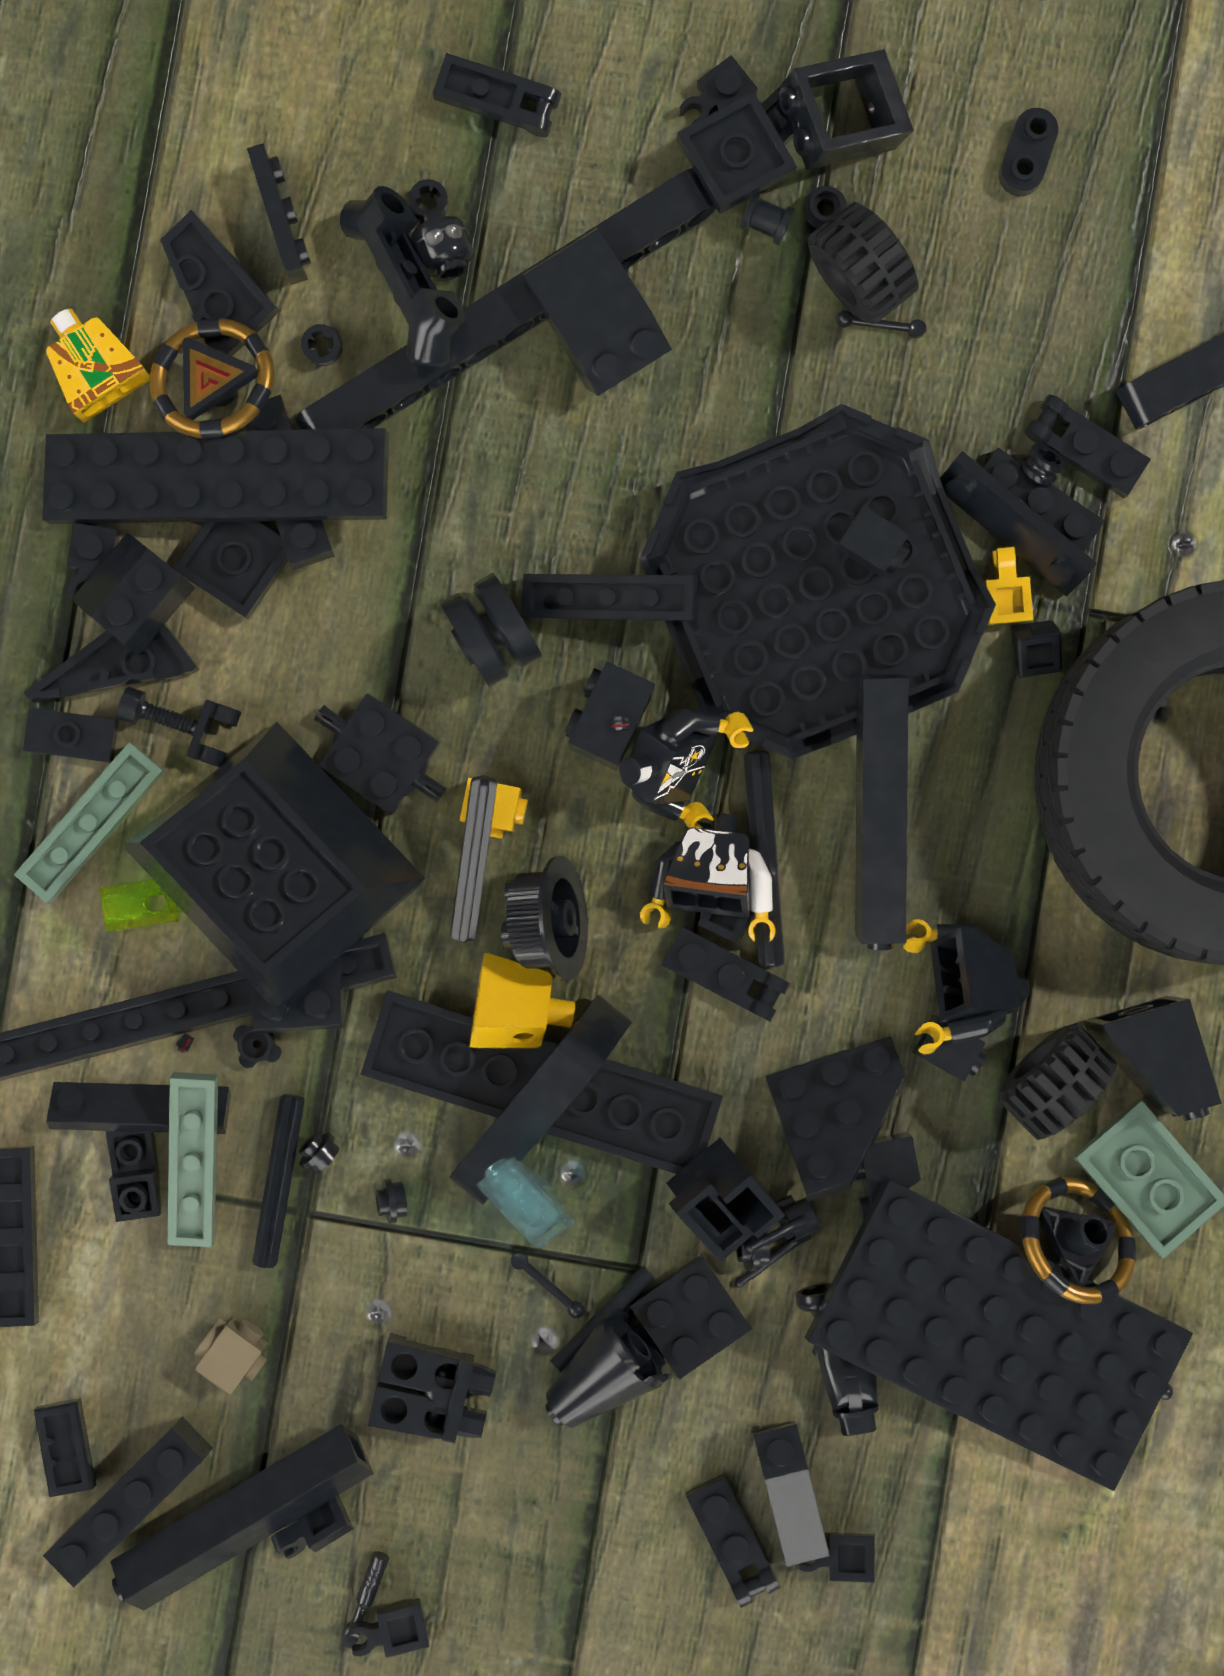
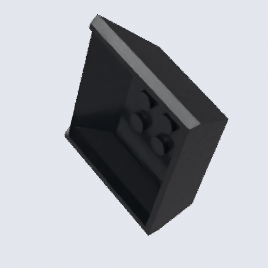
[125,722,425,1011]

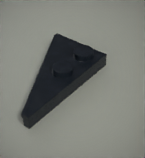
[24,623,200,703]

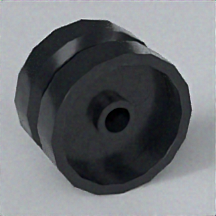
[440,572,542,688]

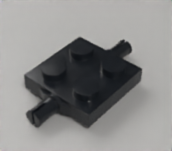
[314,693,447,815]

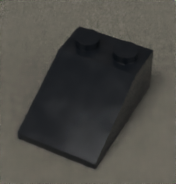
[522,228,672,396]

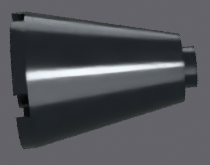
[545,1308,669,1428]

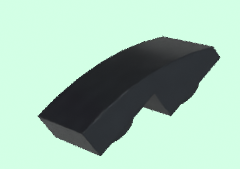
[105,1131,161,1222]

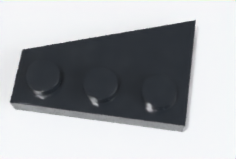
[160,210,281,356]

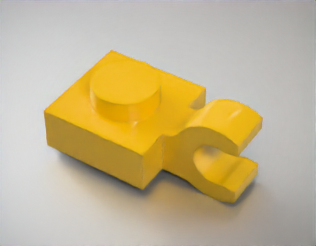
[984,547,1033,625]

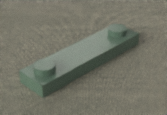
[14,742,166,904]
[167,1072,218,1248]

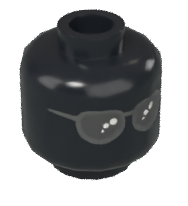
[410,211,473,281]

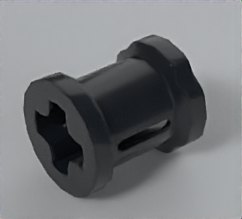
[740,193,795,245]

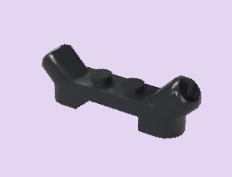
[340,186,465,367]

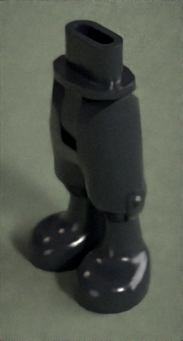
[796,1283,879,1436]

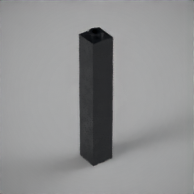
[855,674,909,950]
[110,1424,374,1611]

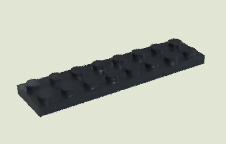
[42,428,389,524]
[360,990,723,1174]

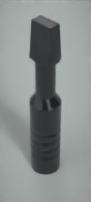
[342,1551,390,1649]

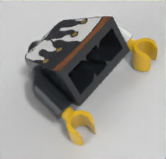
[640,813,776,941]

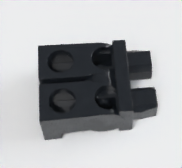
[367,1333,496,1443]

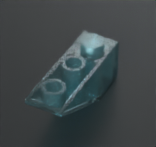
[476,1157,576,1249]

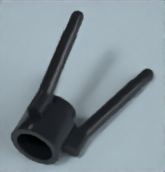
[735,1195,820,1288]

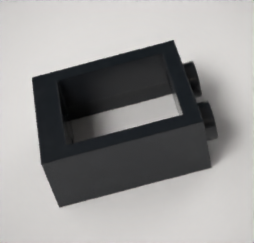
[777,49,914,170]

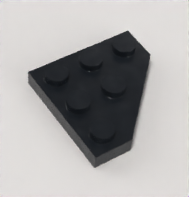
[766,1036,906,1201]

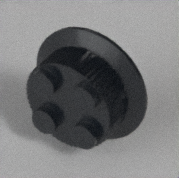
[501,856,588,981]

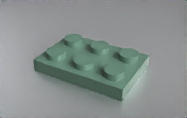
[1072,1099,1224,1259]

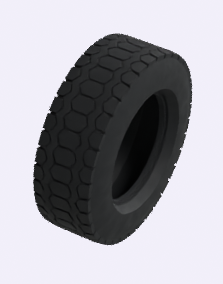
[1034,580,1224,965]

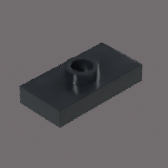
[23,708,119,763]
[34,1398,97,1498]

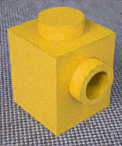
[460,778,528,839]

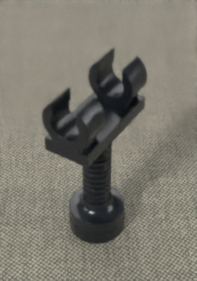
[116,686,242,767]

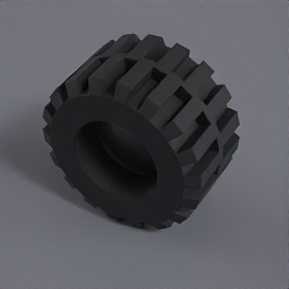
[807,201,919,325]
[998,1023,1117,1140]

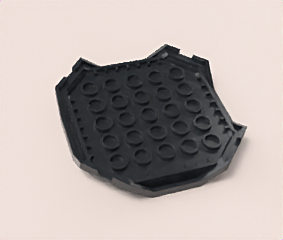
[640,404,996,759]

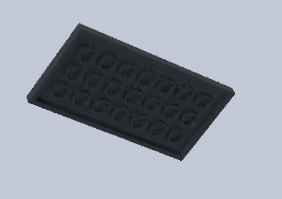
[805,1177,1193,1491]

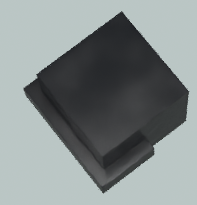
[666,1137,785,1262]

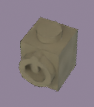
[194,1318,269,1396]

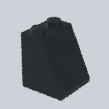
[1084,996,1222,1121]

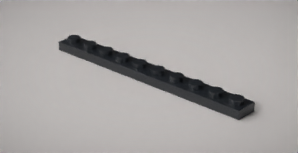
[0,933,397,1081]

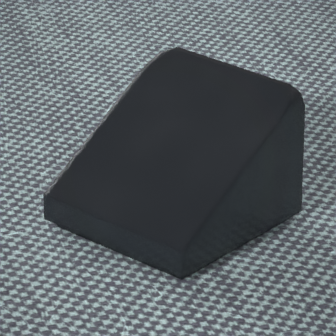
[1011,620,1062,678]

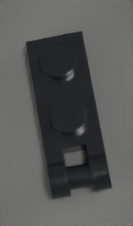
[433,53,562,137]
[1024,394,1151,498]
[662,927,791,1022]
[686,1473,781,1608]

